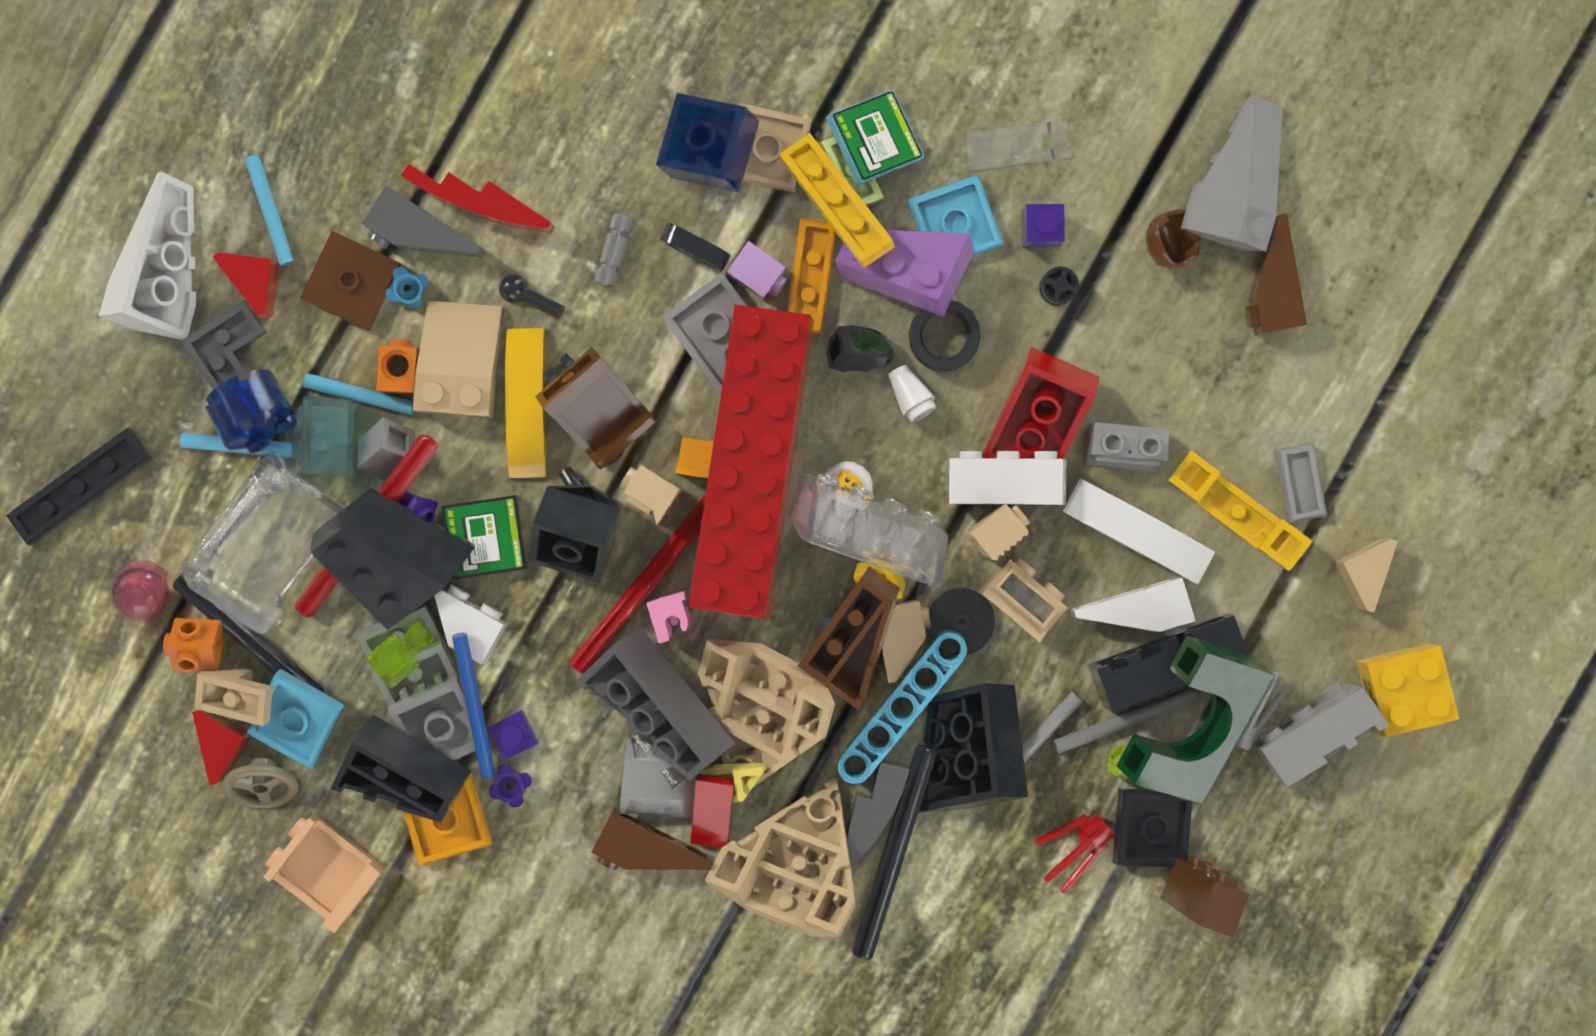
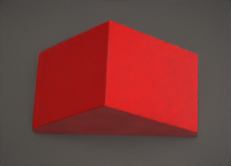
[213,252,279,320]
[192,710,252,786]

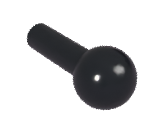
[499,274,565,319]

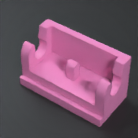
[647,590,691,643]

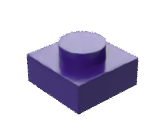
[487,710,539,761]

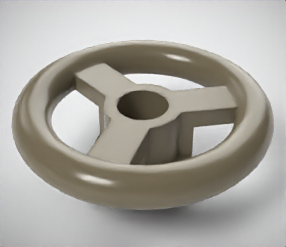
[222,758,299,808]

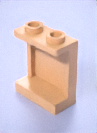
[263,813,387,933]

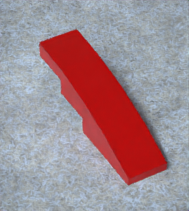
[401,164,555,233]

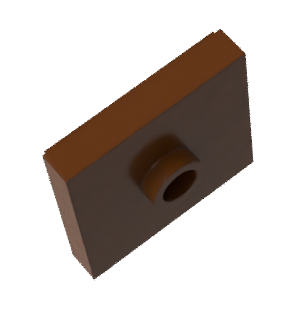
[300,231,401,331]

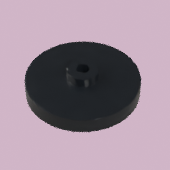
[928,588,995,655]

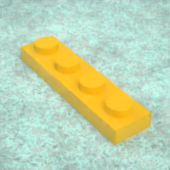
[779,133,895,268]

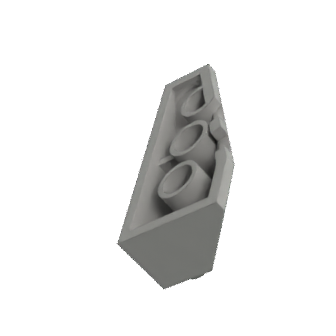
[1181,95,1283,252]

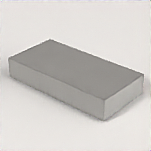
[1274,443,1327,523]

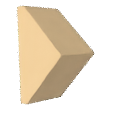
[1334,539,1398,613]

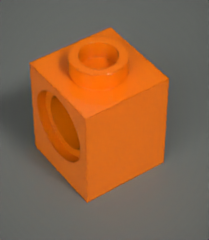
[376,339,419,395]

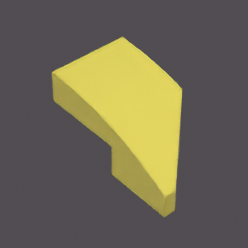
[700,763,766,803]

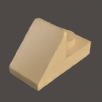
[194,669,273,726]

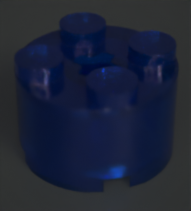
[205,369,297,453]

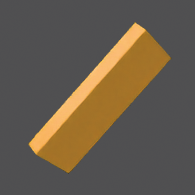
[787,218,836,335]

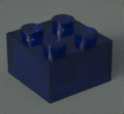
[656,93,760,193]

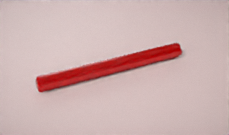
[295,434,439,618]
[569,494,706,674]

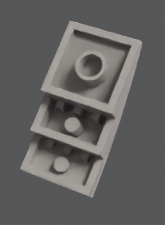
[356,602,475,760]

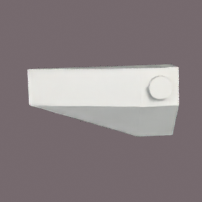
[99,172,196,340]

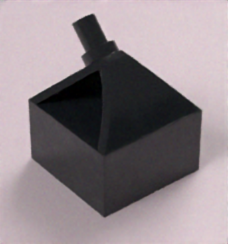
[528,467,620,584]

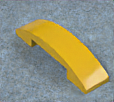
[505,328,547,478]
[1168,450,1313,571]

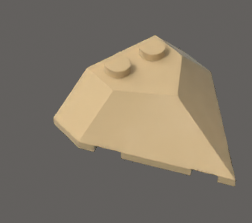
[698,638,835,786]
[705,777,856,937]

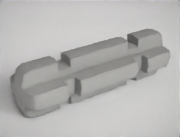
[595,214,633,287]

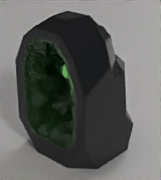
[827,325,894,373]

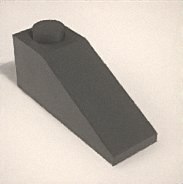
[361,186,486,258]

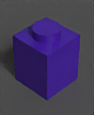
[1022,204,1065,248]

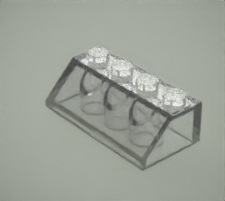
[787,473,948,589]

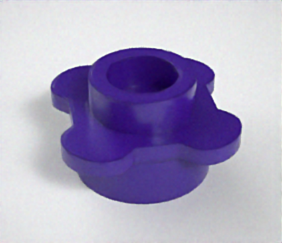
[489,764,532,808]

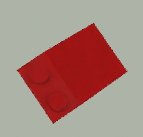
[982,347,1100,459]

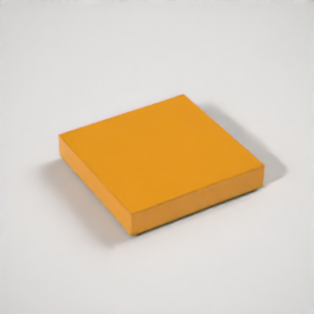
[403,772,492,866]

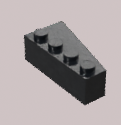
[1087,614,1249,713]

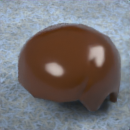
[1145,209,1201,269]

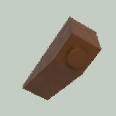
[1245,213,1307,336]
[591,807,714,870]

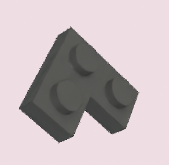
[181,300,267,405]

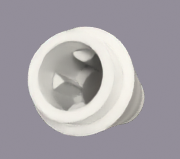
[888,364,937,423]

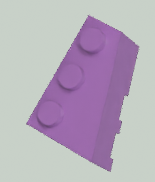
[835,230,974,317]

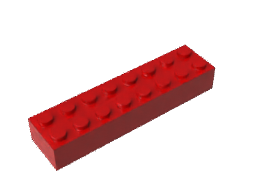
[688,304,814,619]

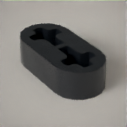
[659,222,731,272]

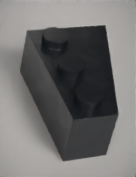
[331,714,471,822]

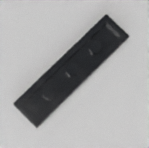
[6,428,152,546]

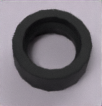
[908,300,981,372]

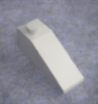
[1070,577,1195,636]

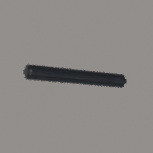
[172,572,324,693]

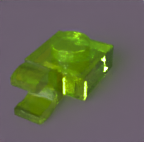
[365,622,434,689]

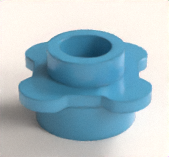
[386,267,429,309]

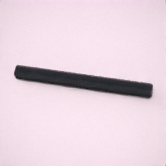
[852,745,937,960]

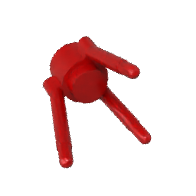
[1035,813,1115,893]

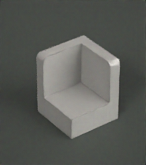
[357,417,415,480]

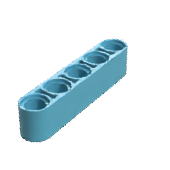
[838,630,967,784]

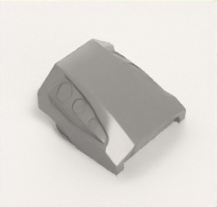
[620,737,700,818]

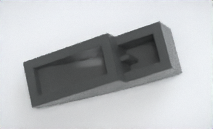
[846,760,910,867]

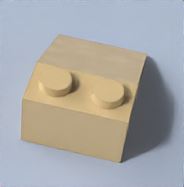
[413,301,503,418]

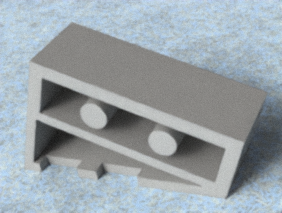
[1254,682,1389,787]

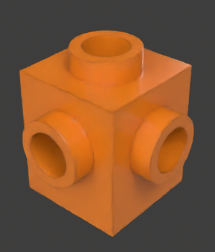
[163,618,226,673]

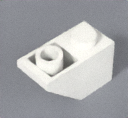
[434,585,508,665]

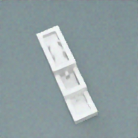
[1063,479,1215,585]

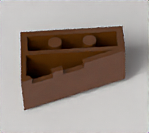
[798,566,900,711]
[1160,855,1250,937]

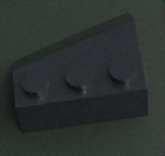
[310,488,475,630]
[918,683,1028,813]

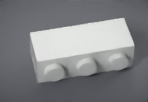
[949,451,1067,505]

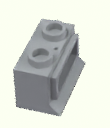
[1085,422,1170,473]

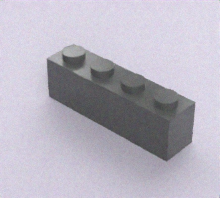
[576,627,735,781]

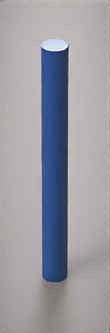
[452,632,496,779]

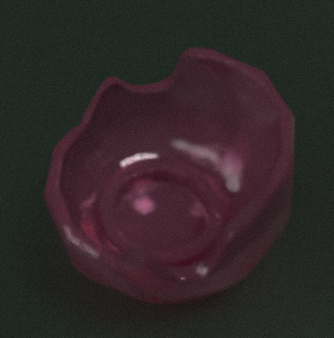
[112,560,171,620]

